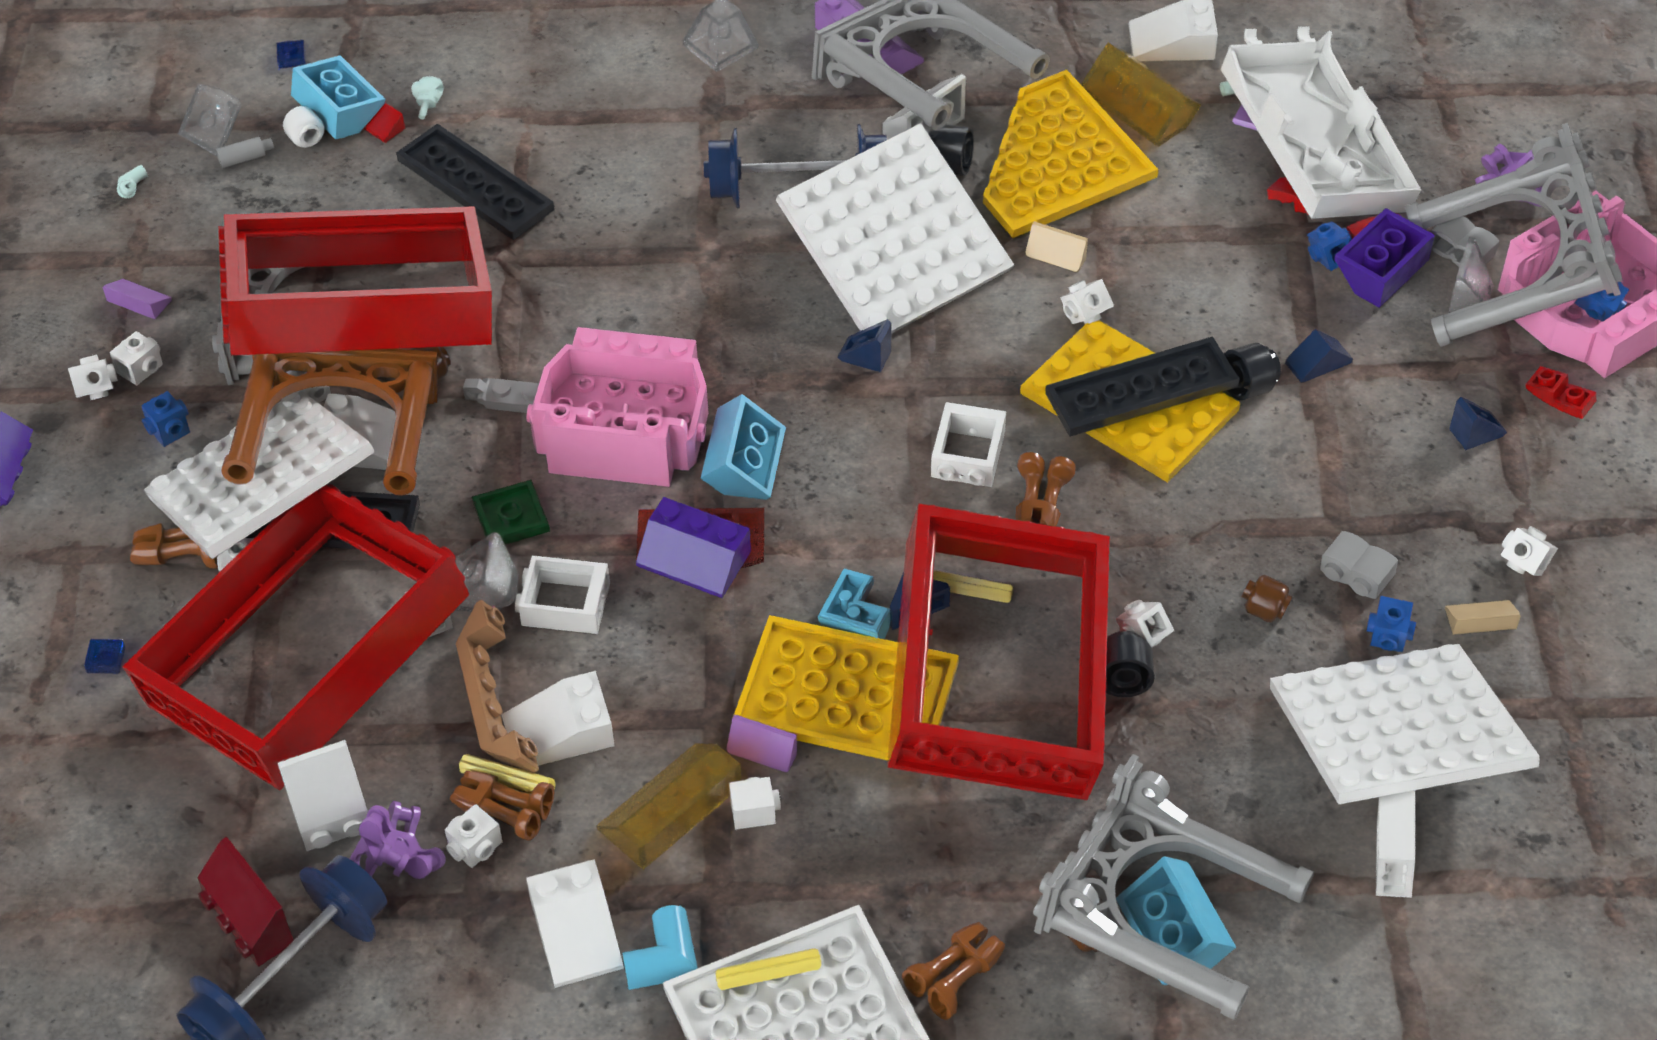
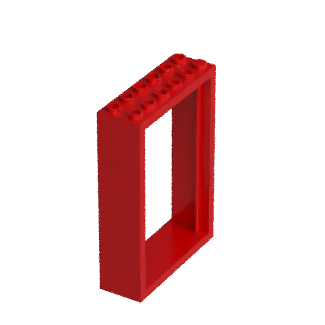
[218,206,492,356]
[122,484,470,791]
[887,503,1110,800]

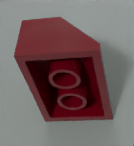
[197,836,294,967]

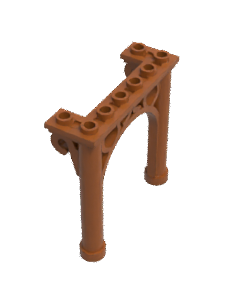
[221,349,438,495]

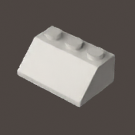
[883,74,966,140]

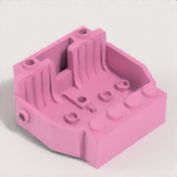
[1498,191,1657,379]
[526,327,708,487]

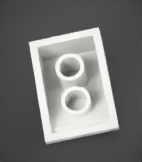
[1129,0,1218,61]
[324,393,396,470]
[502,671,614,770]
[278,740,368,851]
[526,859,624,988]

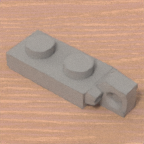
[463,378,539,413]

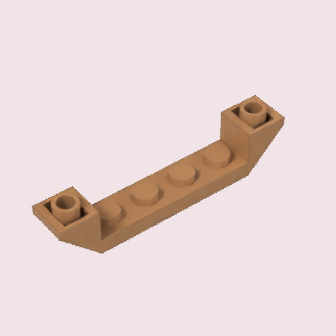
[456,599,539,773]

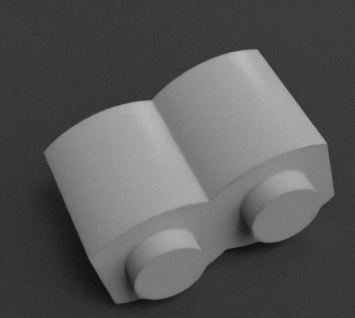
[1431,216,1500,274]
[1320,531,1398,599]

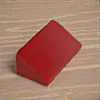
[363,103,405,143]

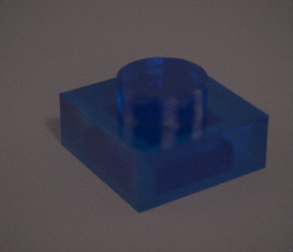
[277,40,306,69]
[84,639,126,674]

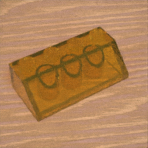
[1081,42,1201,147]
[596,743,742,870]

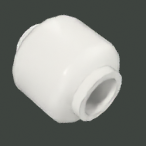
[283,106,324,148]

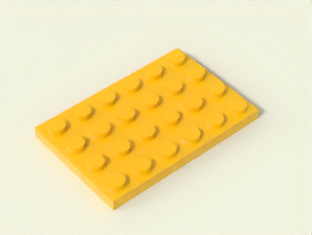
[1020,320,1240,483]
[734,615,959,761]

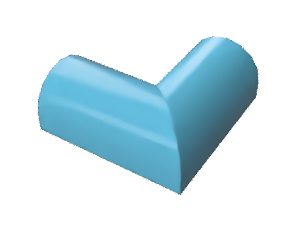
[818,568,891,639]
[622,905,698,990]

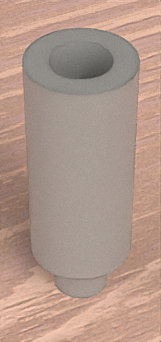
[216,136,274,168]

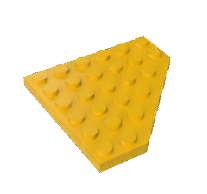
[983,70,1158,238]

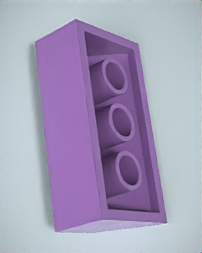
[815,0,924,74]

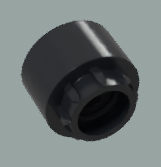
[928,124,974,176]
[1224,343,1281,400]
[1106,631,1155,697]

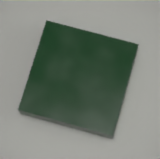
[471,480,550,549]

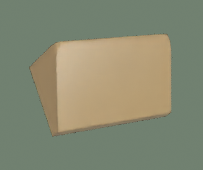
[1026,221,1088,272]
[1445,600,1520,635]

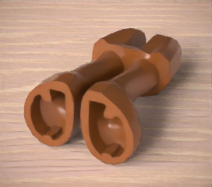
[1015,452,1076,527]
[130,523,218,569]
[450,770,554,841]
[902,922,1005,1020]

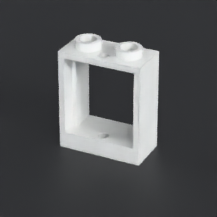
[931,402,1006,487]
[515,556,610,634]
[1376,790,1415,898]

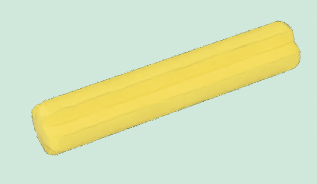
[933,570,1013,603]
[459,754,556,793]
[715,948,821,990]

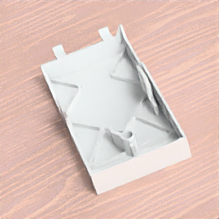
[1221,27,1421,219]

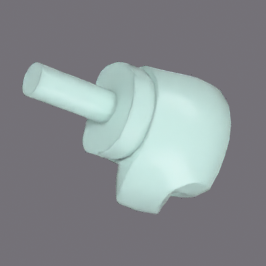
[411,76,444,120]

